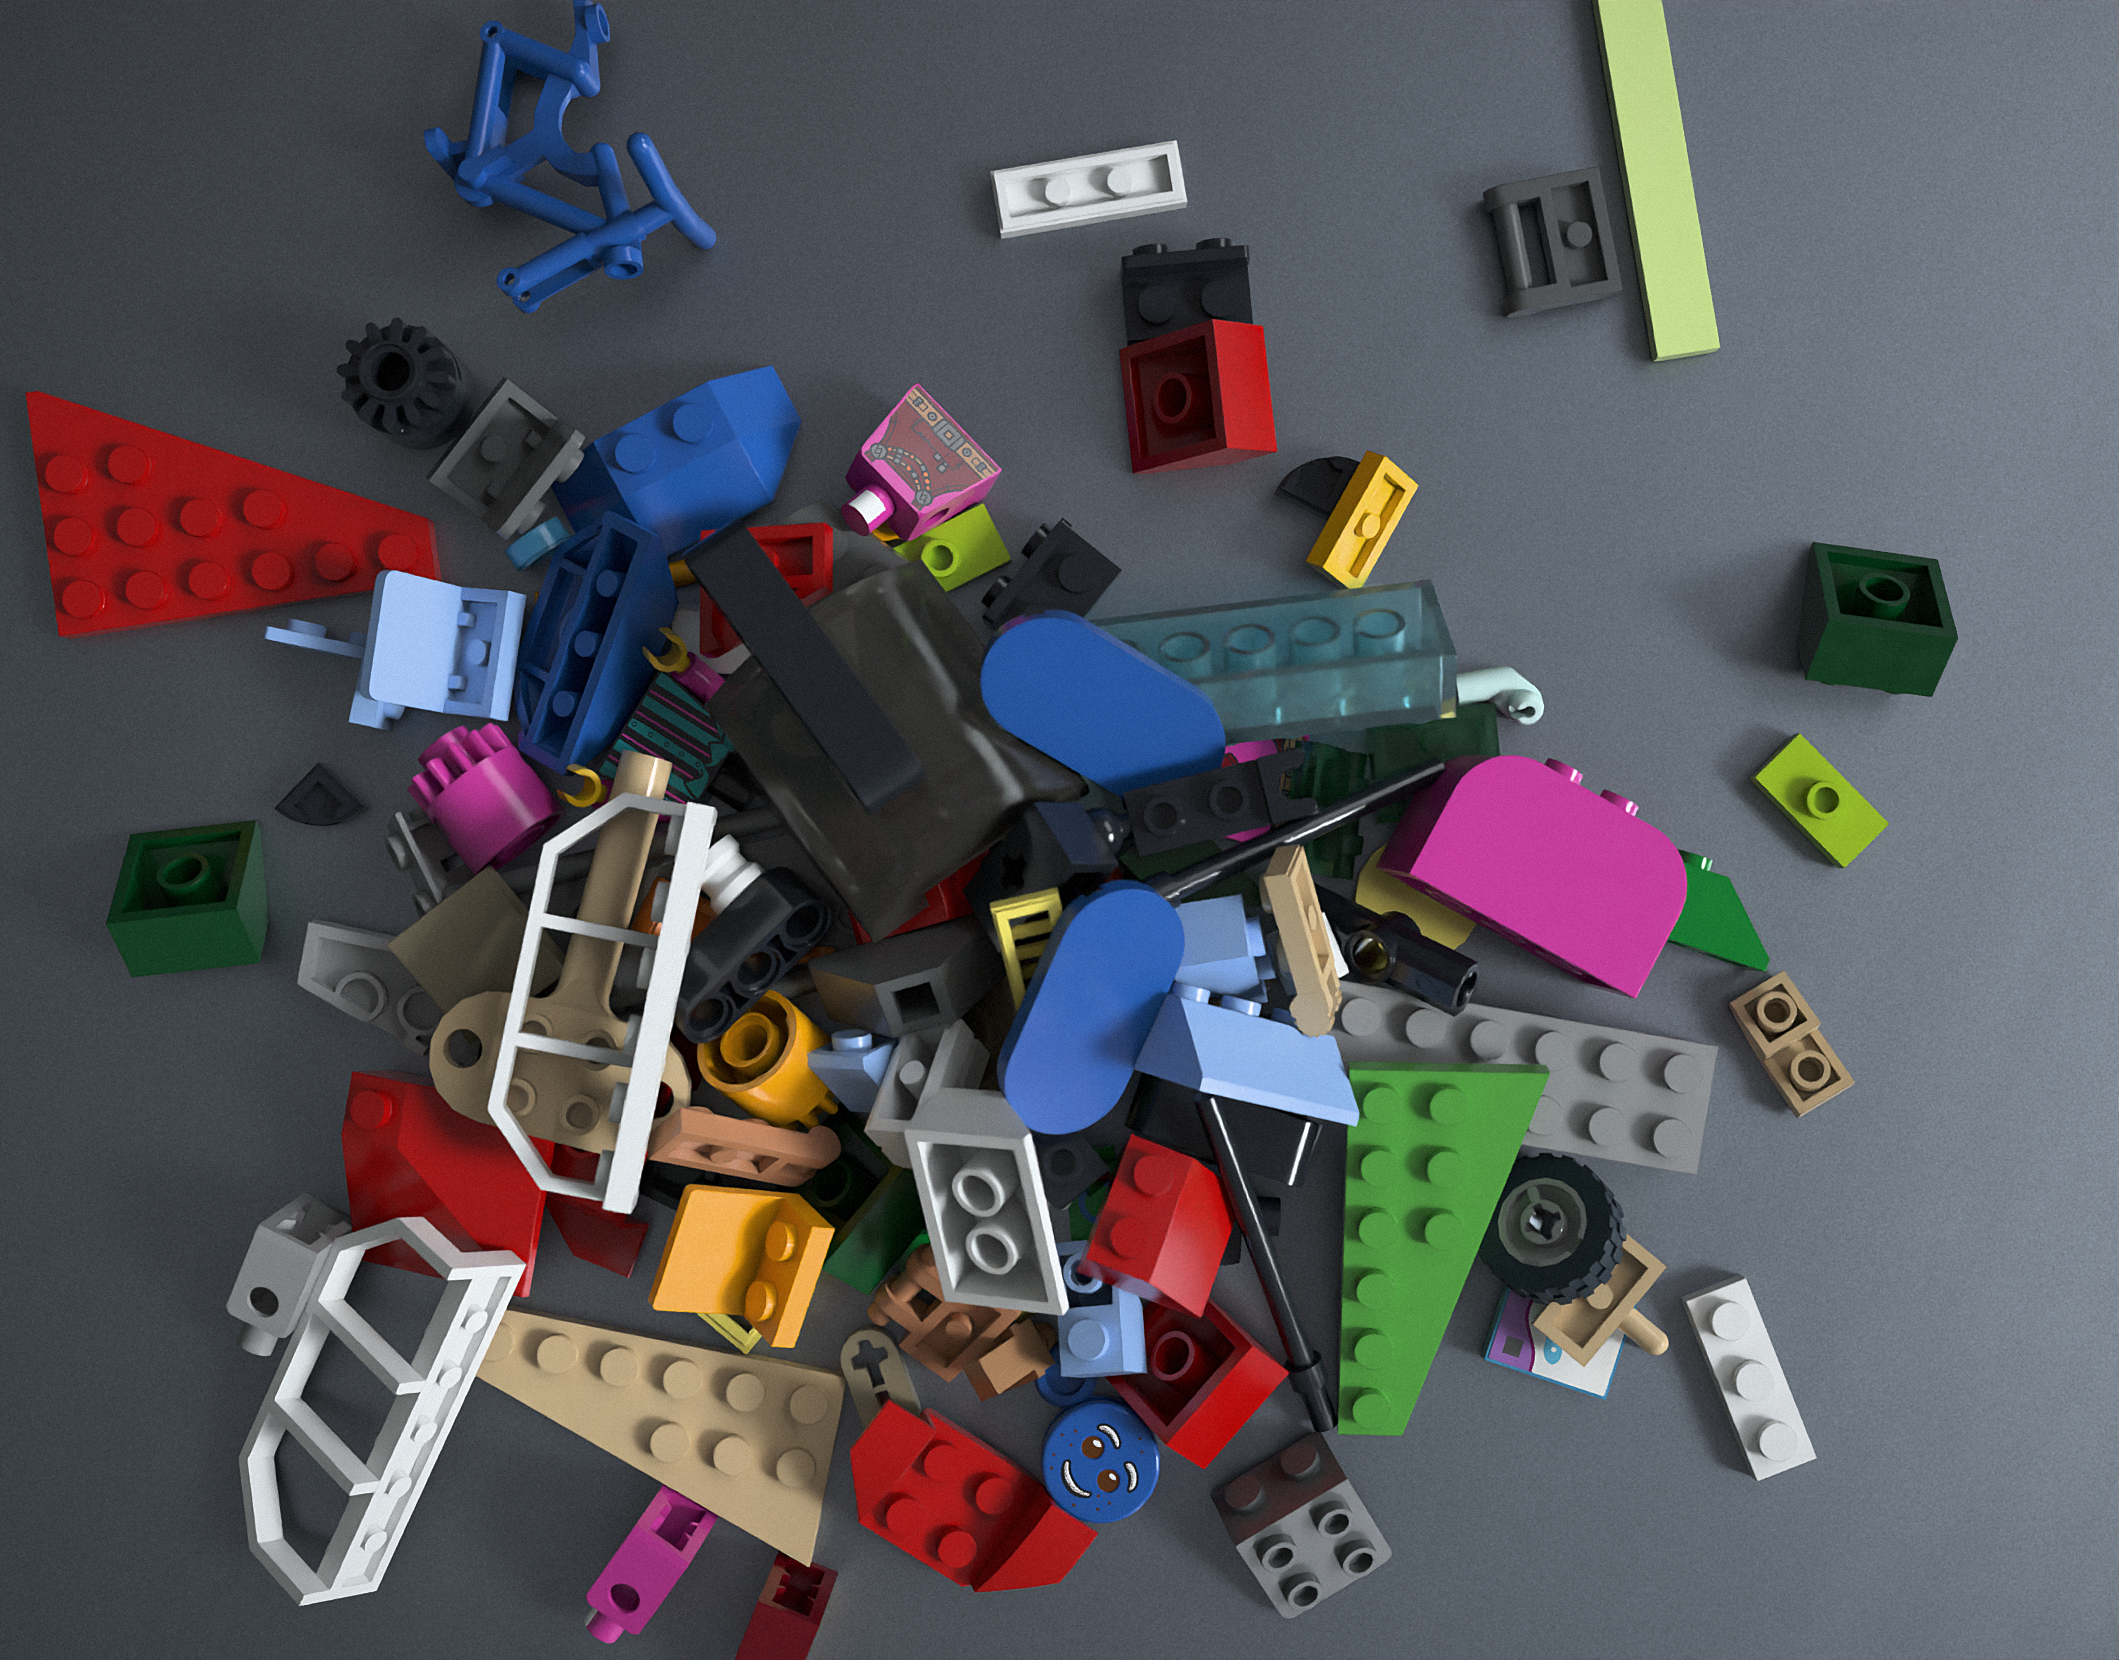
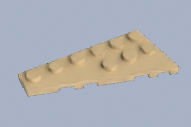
[475,1305,847,1567]

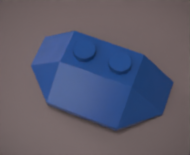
[550,365,802,559]
[514,510,679,777]

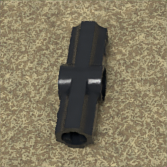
[1313,882,1482,1017]

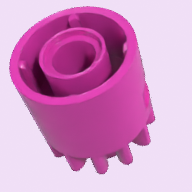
[407,722,566,875]

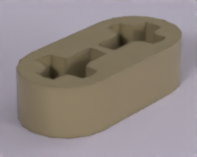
[840,1324,921,1430]

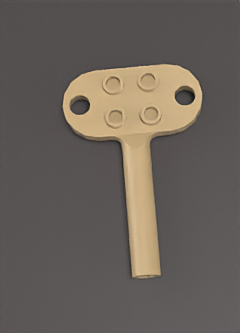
[429,749,692,1154]

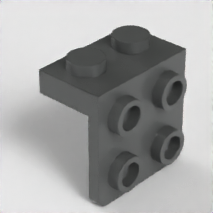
[426,377,585,540]
[1210,1431,1392,1618]

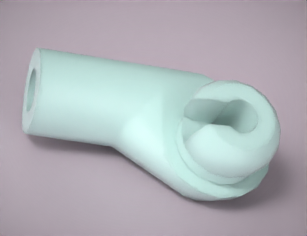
[1449,665,1544,725]

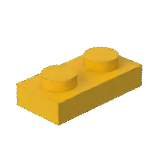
[1305,450,1419,595]

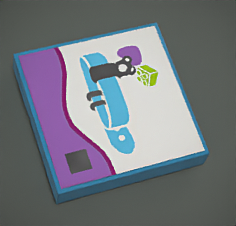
[1480,1284,1637,1400]

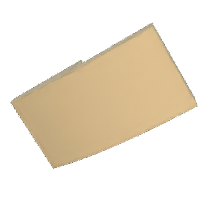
[1728,970,1855,1119]

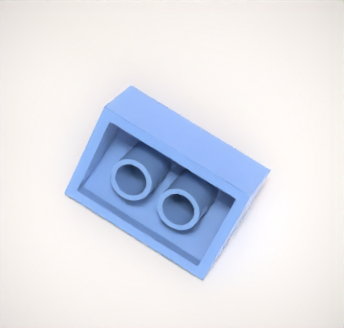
[1133,981,1359,1126]

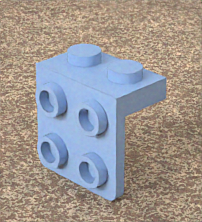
[360,570,526,721]

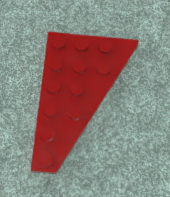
[25,391,442,639]

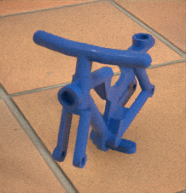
[424,0,716,314]

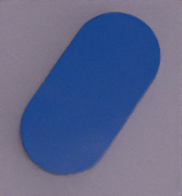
[980,610,1226,799]
[996,880,1185,1134]

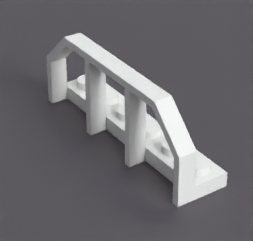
[487,792,718,1214]
[238,1217,526,1606]

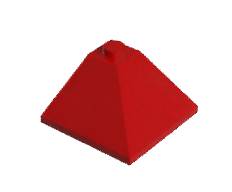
[341,1070,555,1298]

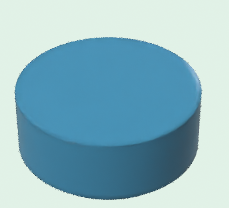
[504,517,570,572]

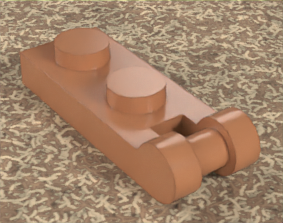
[648,1106,841,1187]

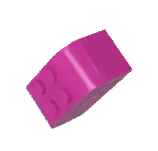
[1375,755,1687,999]

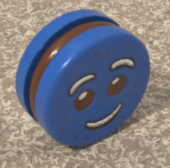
[1041,1394,1160,1524]

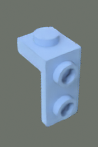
[263,618,405,731]

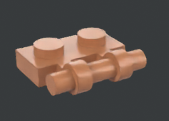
[867,1243,1021,1383]

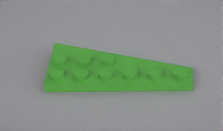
[1336,1061,1550,1436]

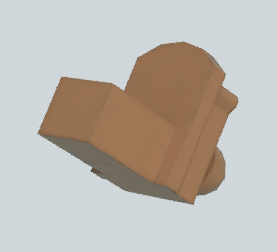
[962,1318,1057,1402]

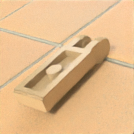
[1259,844,1342,1038]

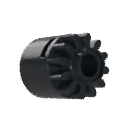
[337,318,475,450]

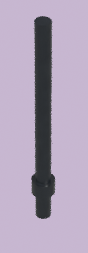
[1138,757,1446,909]
[1193,1091,1337,1432]

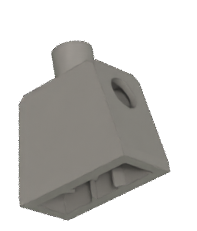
[226,1193,353,1356]

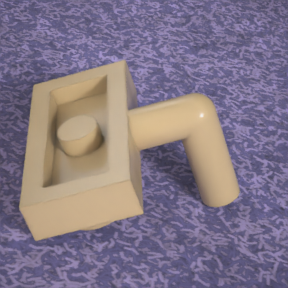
[1531,1234,1669,1367]

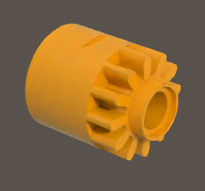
[697,989,838,1131]

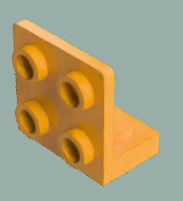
[648,1184,835,1348]

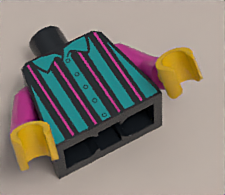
[557,627,762,823]

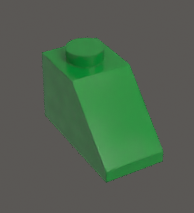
[1666,849,1770,972]

